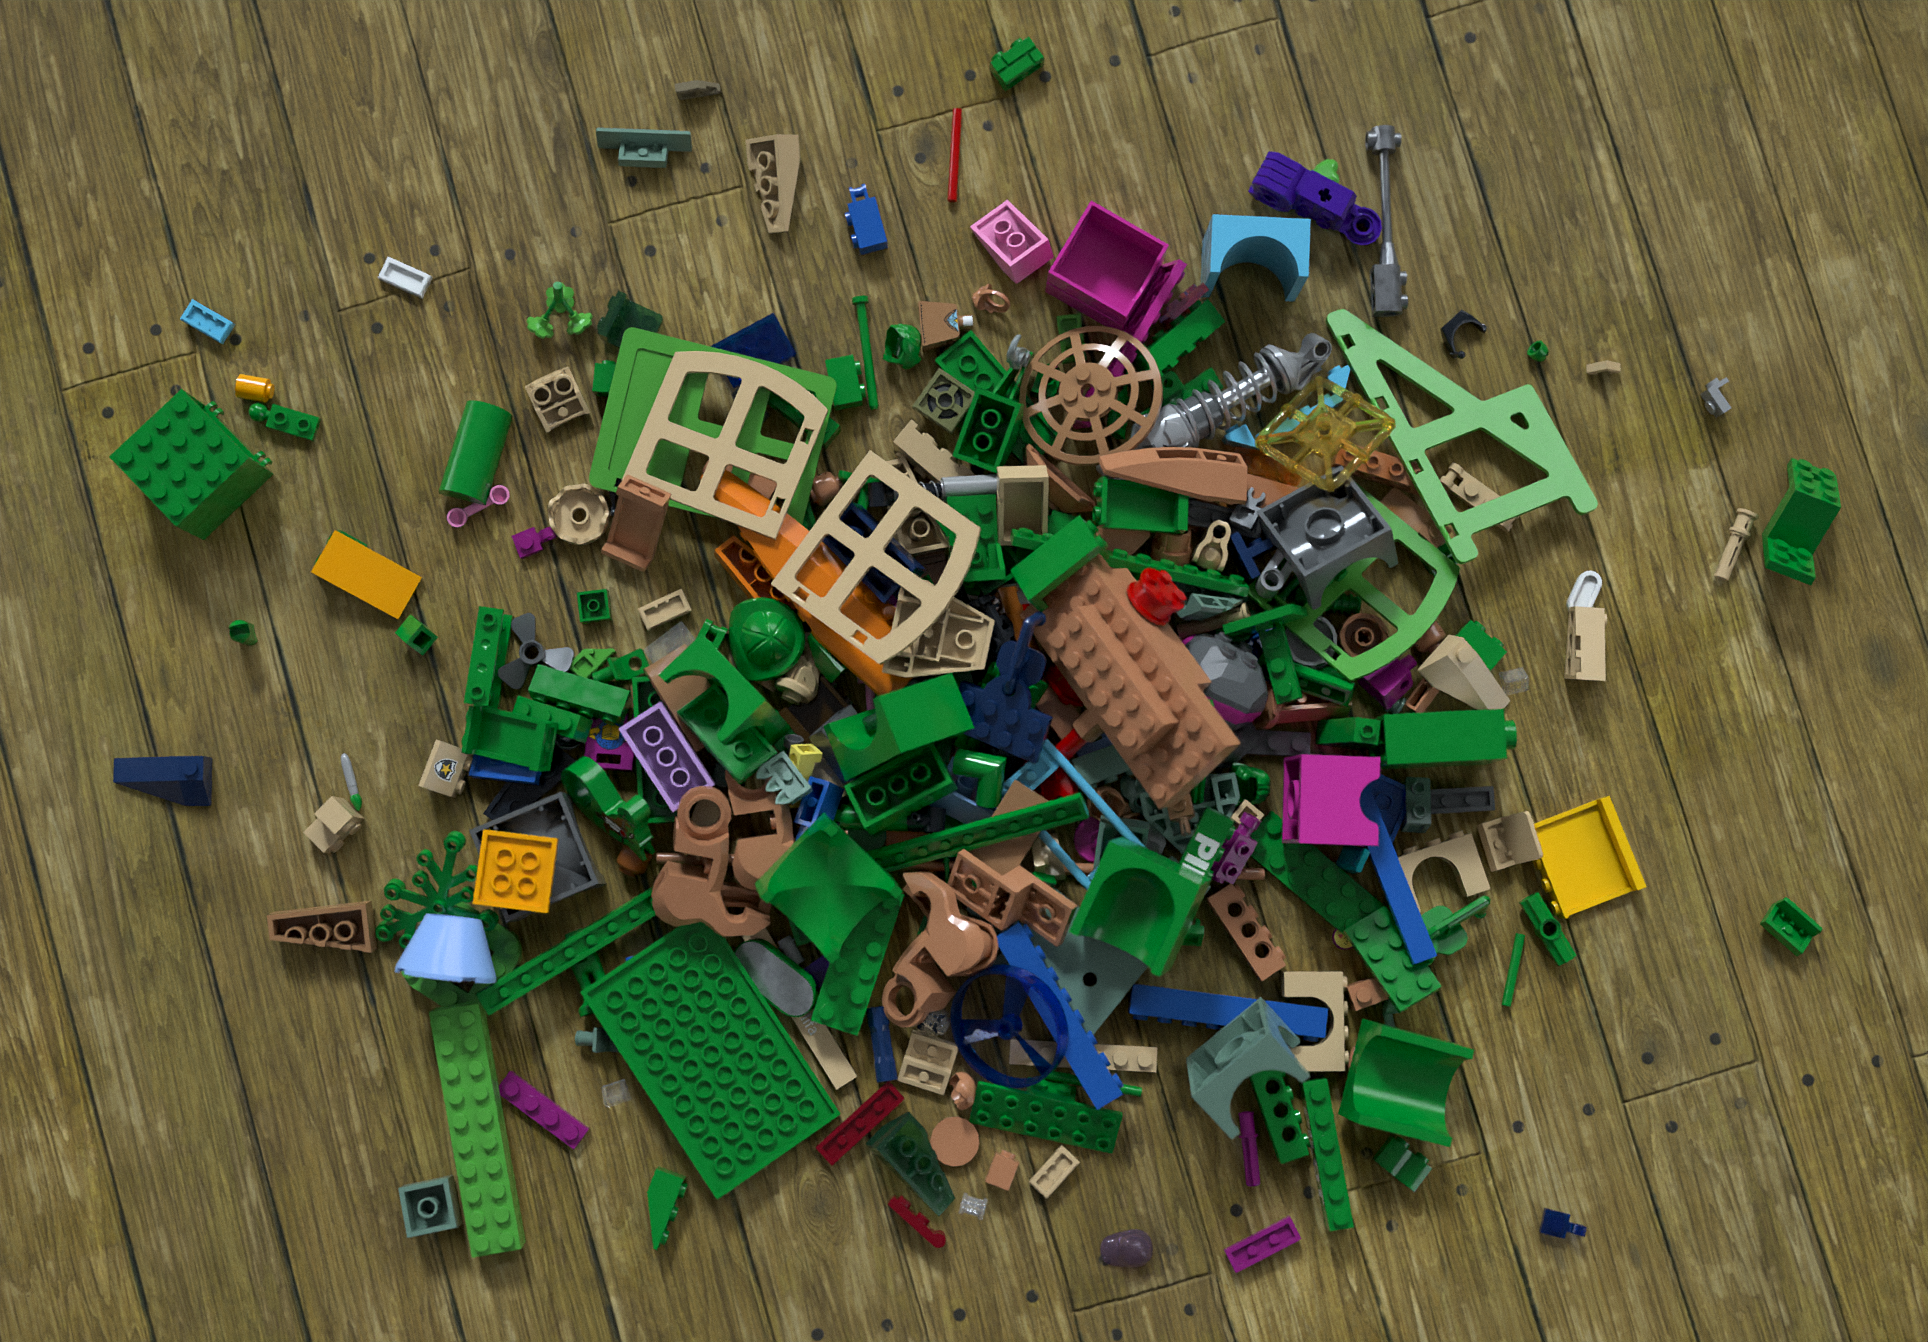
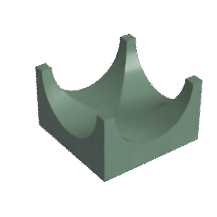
[1186,997,1310,1139]

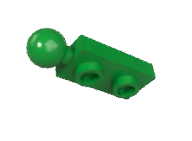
[248,403,321,442]

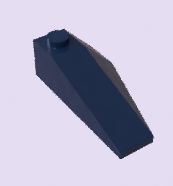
[113,756,212,806]

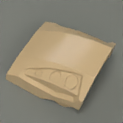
[525,367,590,433]

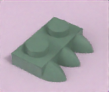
[756,751,812,805]

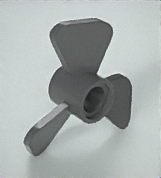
[498,613,575,689]

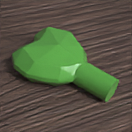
[1310,159,1339,183]

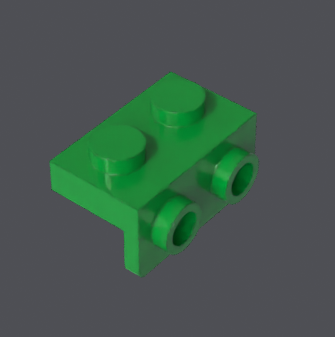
[1760,897,1823,957]

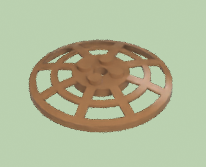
[1019,326,1163,466]

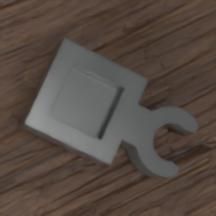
[1229,487,1266,533]

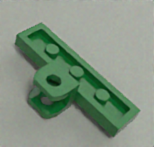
[1132,367,1224,424]

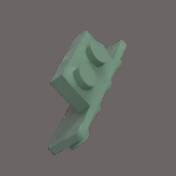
[596,128,692,168]

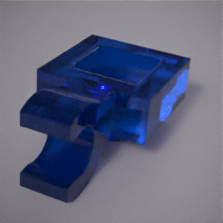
[1539,1207,1587,1239]

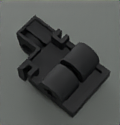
[954,584,1014,663]

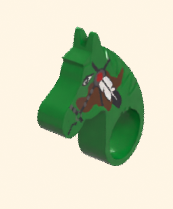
[561,756,655,862]

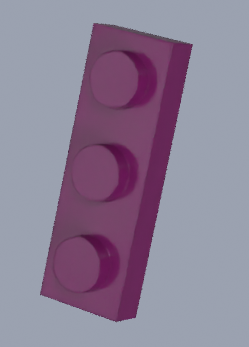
[1224,1216,1301,1273]

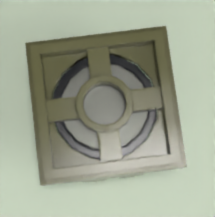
[912,368,975,435]

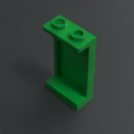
[1092,476,1189,534]
[1010,515,1110,612]
[461,705,558,772]

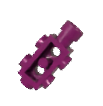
[1210,812,1261,884]

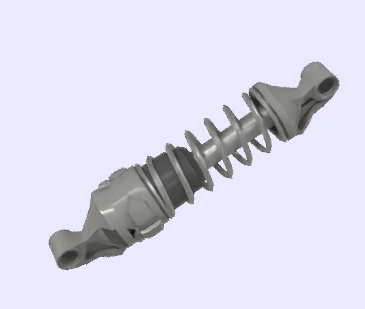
[1096,333,1332,480]

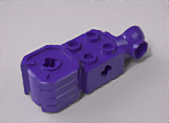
[1248,151,1382,245]

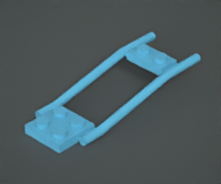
[1002,738,1146,890]

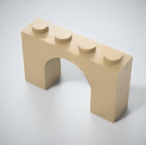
[1391,830,1490,916]
[1281,971,1349,1071]

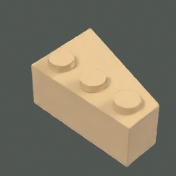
[1564,606,1607,681]

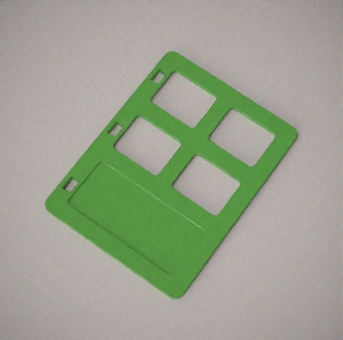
[589,327,837,526]

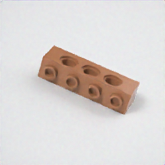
[1330,441,1434,496]
[1205,883,1286,981]

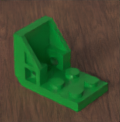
[946,494,1006,581]

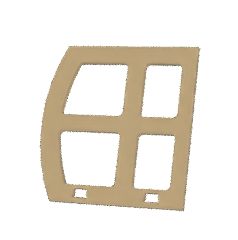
[622,351,828,540]
[771,450,981,665]

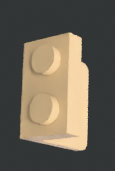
[1476,811,1543,872]

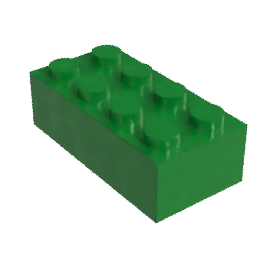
[844,743,958,835]

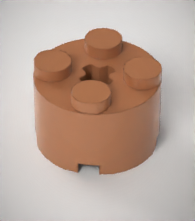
[1336,613,1388,657]

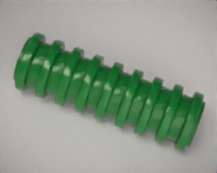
[1293,587,1362,615]

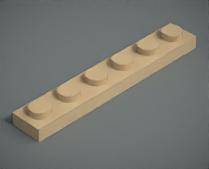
[1009,1039,1157,1072]

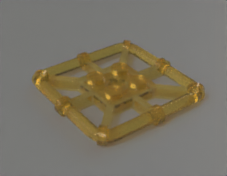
[1255,376,1396,492]

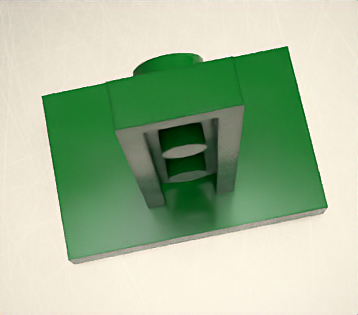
[1223,604,1308,705]

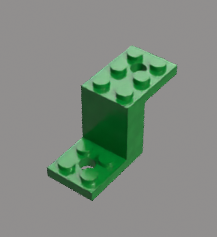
[1762,458,1841,586]

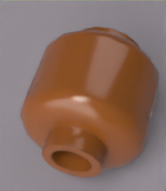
[617,845,653,877]

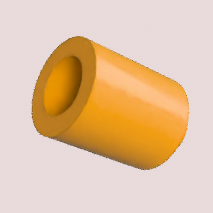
[235,374,275,403]

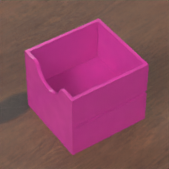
[1045,201,1169,331]
[1282,754,1380,846]

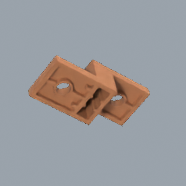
[947,849,1077,947]

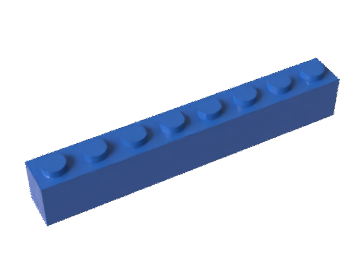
[997,921,1124,1110]
[1128,984,1328,1042]

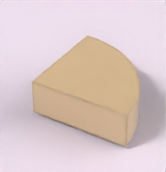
[1586,360,1621,375]

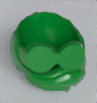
[883,323,922,369]

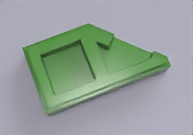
[570,648,616,679]

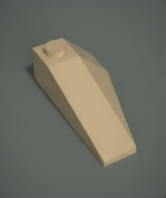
[746,134,800,233]

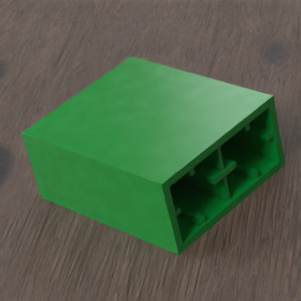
[1368,709,1517,770]

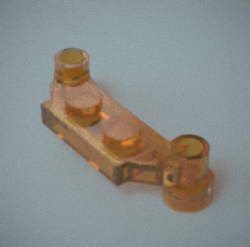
[1232,446,1302,487]

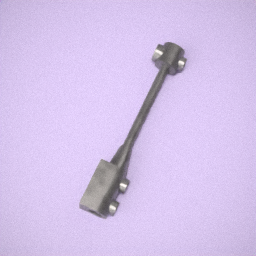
[1365,125,1408,317]

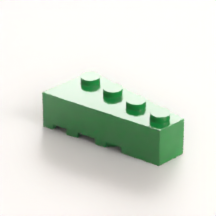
[1132,299,1225,383]

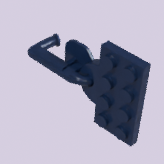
[959,612,1053,764]

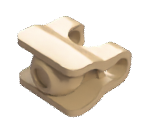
[1190,520,1231,572]

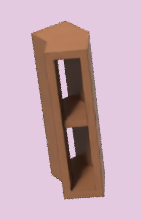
[1404,677,1440,713]

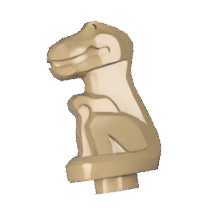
[775,631,821,705]

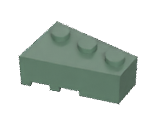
[1069,745,1134,790]

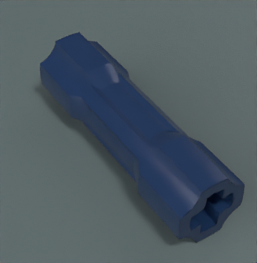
[866,1006,897,1082]

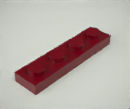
[815,1081,905,1166]

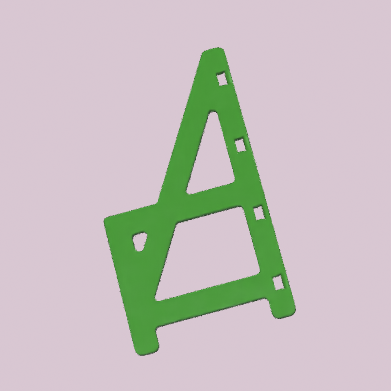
[1326,309,1598,564]

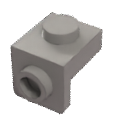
[1700,377,1731,418]

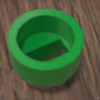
[1527,341,1549,362]

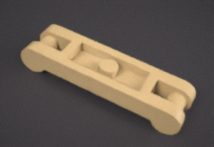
[1440,462,1520,532]

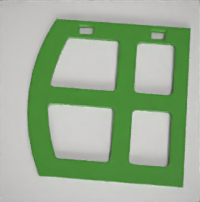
[1248,481,1461,682]

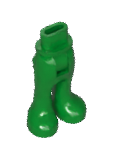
[565,928,605,1018]

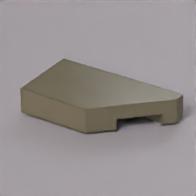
[674,80,721,100]

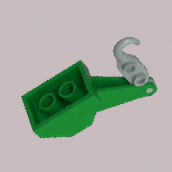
[952,334,1034,473]

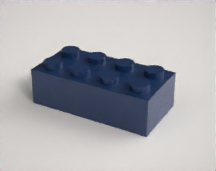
[823,502,926,606]

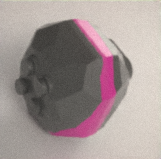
[1182,632,1268,731]

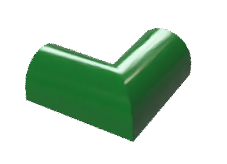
[953,749,1006,808]

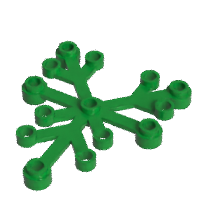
[375,831,499,949]

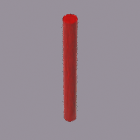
[947,108,962,202]

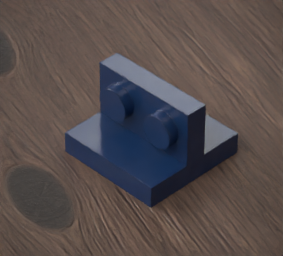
[1227,531,1273,584]

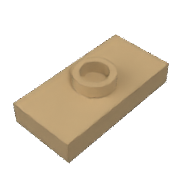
[638,589,692,631]
[1028,1145,1080,1199]

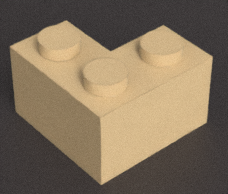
[303,796,364,853]

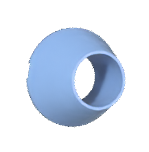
[395,914,497,983]

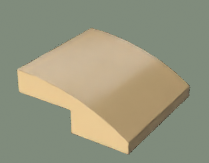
[897,1030,959,1095]

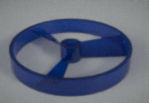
[950,965,1069,1088]

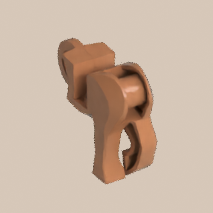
[725,771,848,890]
[651,786,772,937]
[882,871,999,1027]

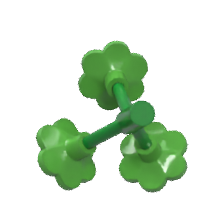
[526,281,593,338]

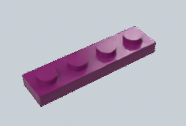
[499,1070,590,1149]

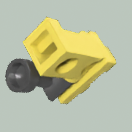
[783,734,823,808]

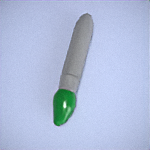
[341,753,362,811]

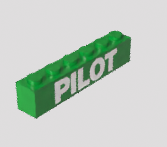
[1178,806,1236,879]
[1299,1077,1354,1232]

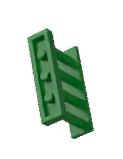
[464,606,514,709]

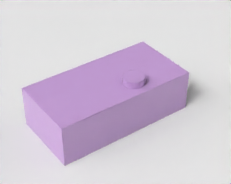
[619,702,716,812]

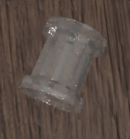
[958,1192,988,1221]

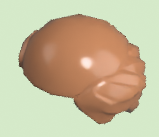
[949,1072,976,1110]

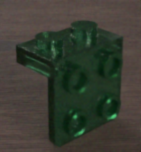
[597,290,663,348]

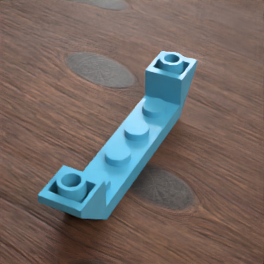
[1222,365,1350,453]

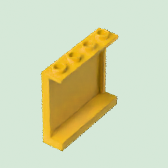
[1532,796,1647,919]

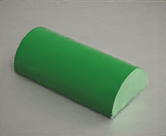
[438,400,513,506]

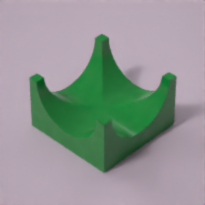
[659,634,791,746]
[755,812,903,964]

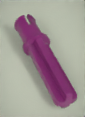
[1238,1111,1261,1187]

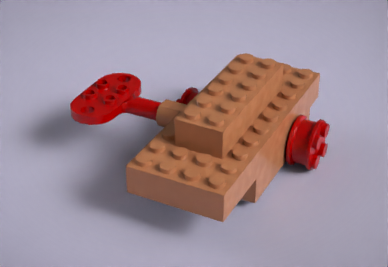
[1006,554,1241,809]

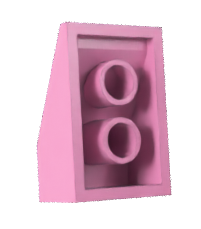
[970,200,1054,284]

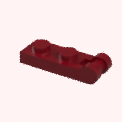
[887,1194,946,1248]

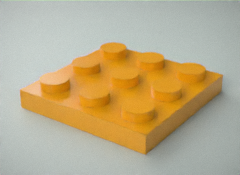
[473,829,559,913]

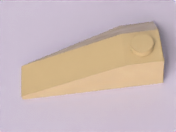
[1417,635,1510,710]

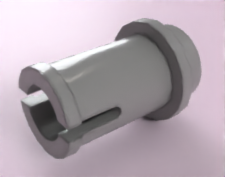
[778,935,805,964]

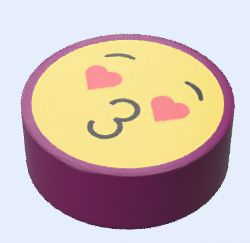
[1332,929,1353,950]

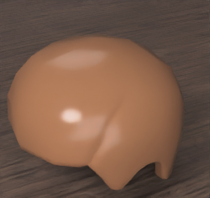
[1086,786,1126,821]

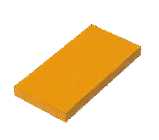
[311,530,422,619]

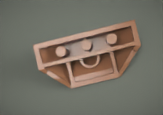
[1022,444,1096,513]

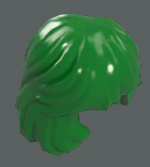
[1229,762,1271,808]

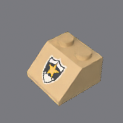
[418,740,473,798]

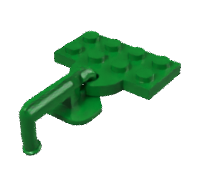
[1344,896,1490,1014]

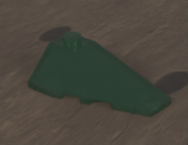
[866,1112,955,1216]

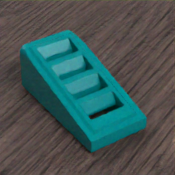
[1336,845,1370,874]

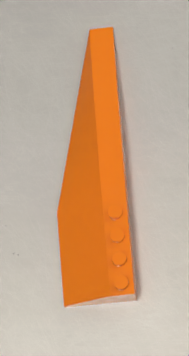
[700,469,913,696]

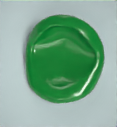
[729,597,805,682]

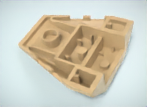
[882,580,995,678]

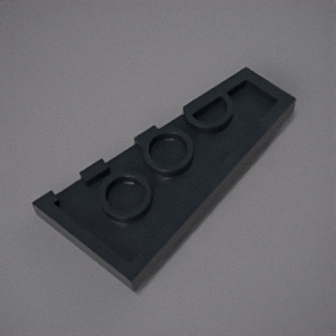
[483,745,577,820]

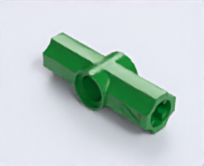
[1519,892,1577,966]

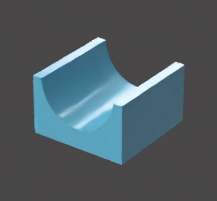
[1200,214,1311,301]

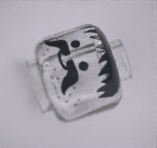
[915,1008,951,1037]

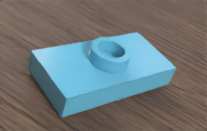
[180,299,235,345]

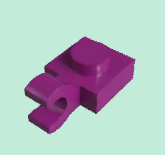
[512,526,557,559]

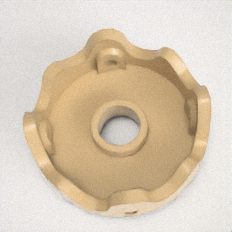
[548,484,610,545]

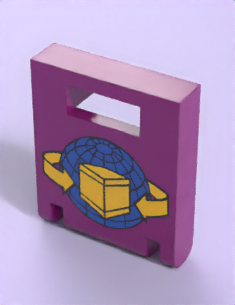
[584,713,635,772]

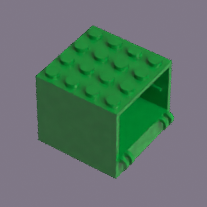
[109,389,274,540]

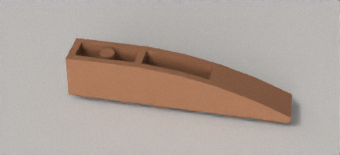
[1098,447,1247,505]

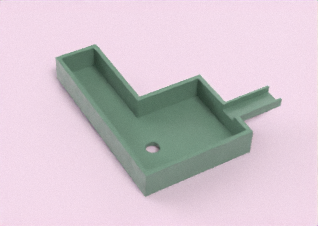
[966,856,1211,1035]

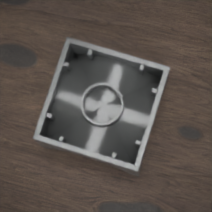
[1257,465,1398,610]
[469,792,607,922]

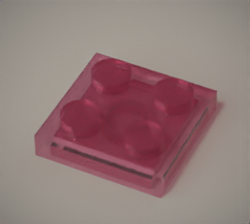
[1158,283,1209,326]

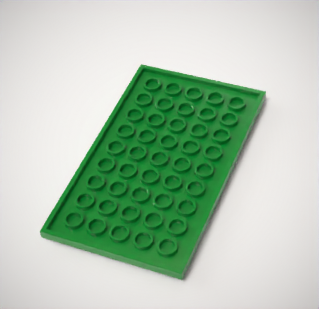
[580,922,841,1200]

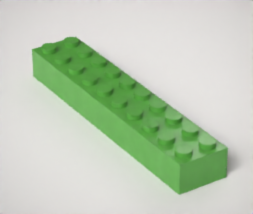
[429,1000,526,1258]

